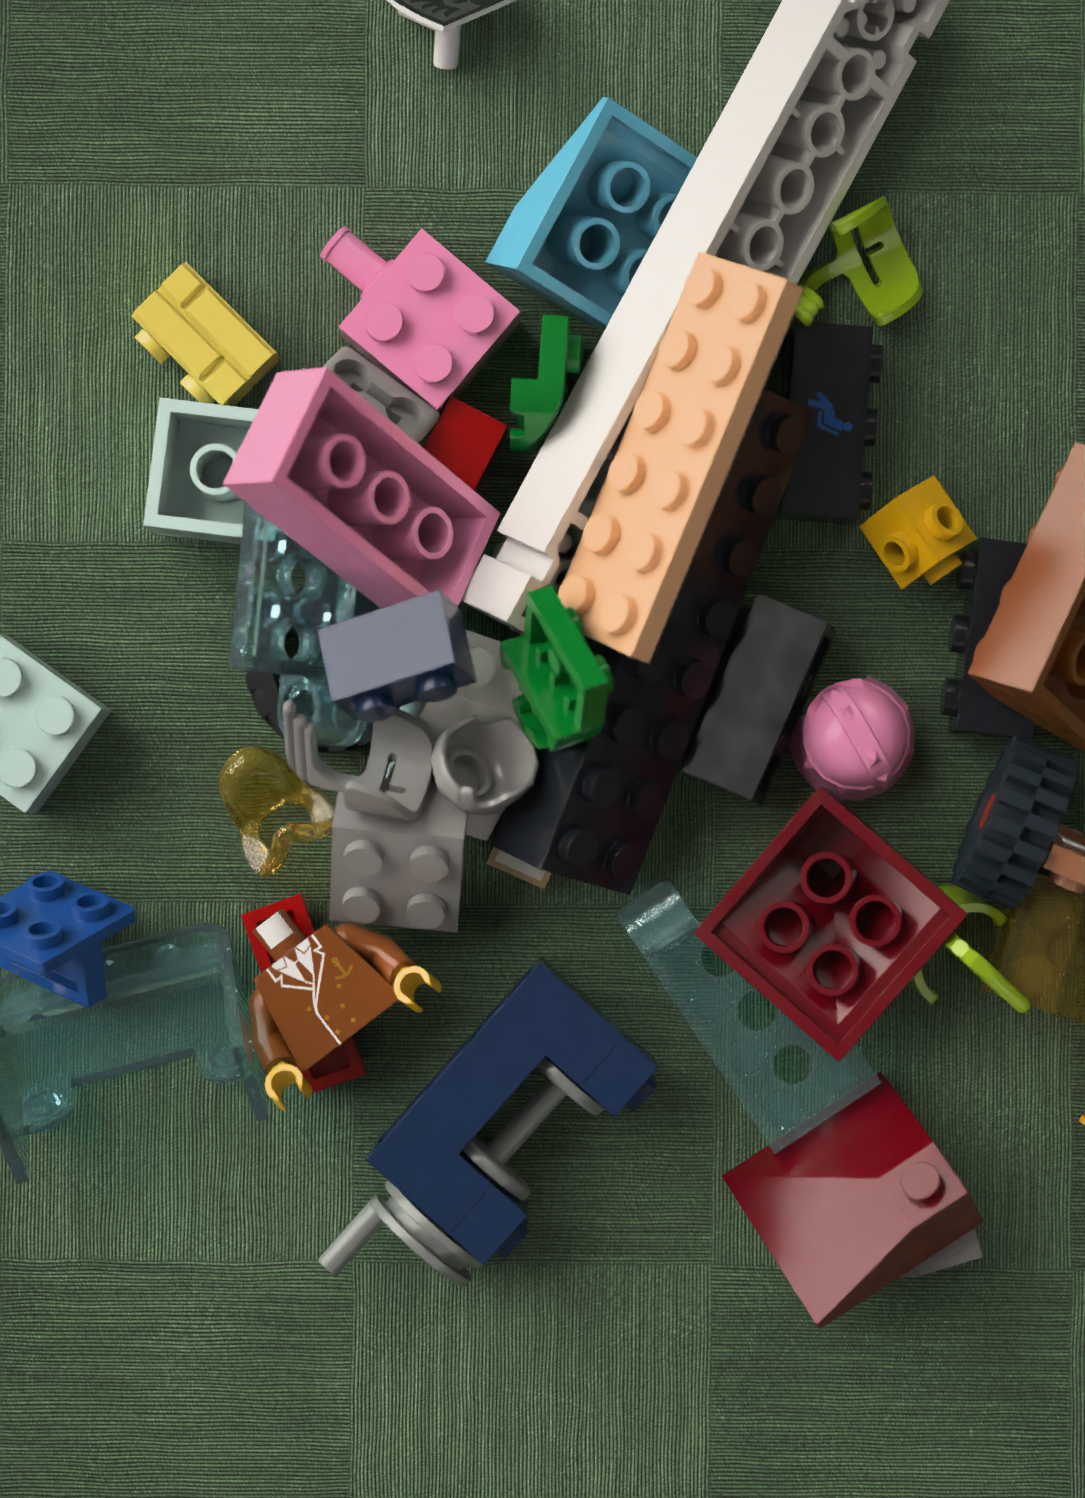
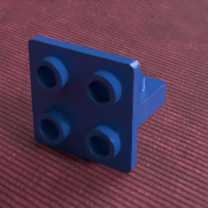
[0,871,136,1008]

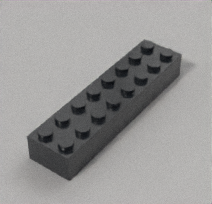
[492,388,815,895]

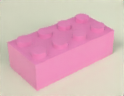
[223,367,501,609]

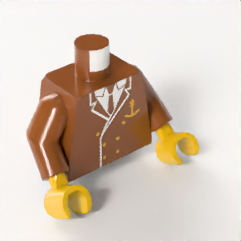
[248,908,442,1111]

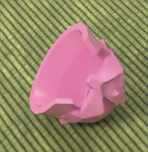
[789,675,916,801]

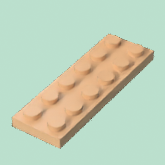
[558,252,804,663]

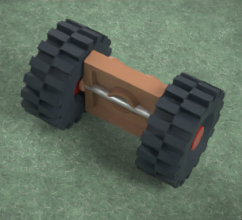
[951,735,1085,909]

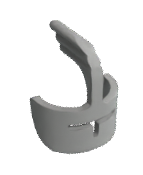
[282,700,435,821]

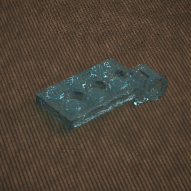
[229,502,367,747]
[614,878,881,1154]

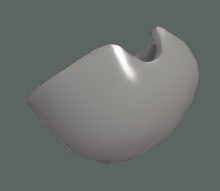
[431,715,540,815]

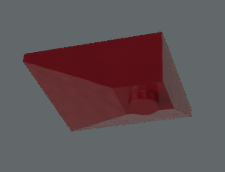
[693,786,969,1062]
[722,1072,984,1329]

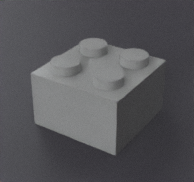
[329,775,468,932]

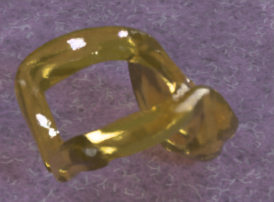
[218,746,335,878]

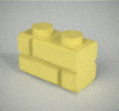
[132,262,280,406]

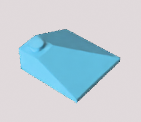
[485,97,698,331]

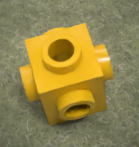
[859,475,977,590]

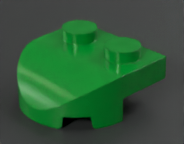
[509,314,585,453]
[500,585,613,752]

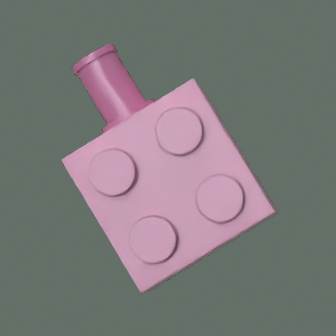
[320,226,521,416]

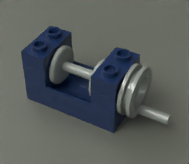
[318,956,658,1287]

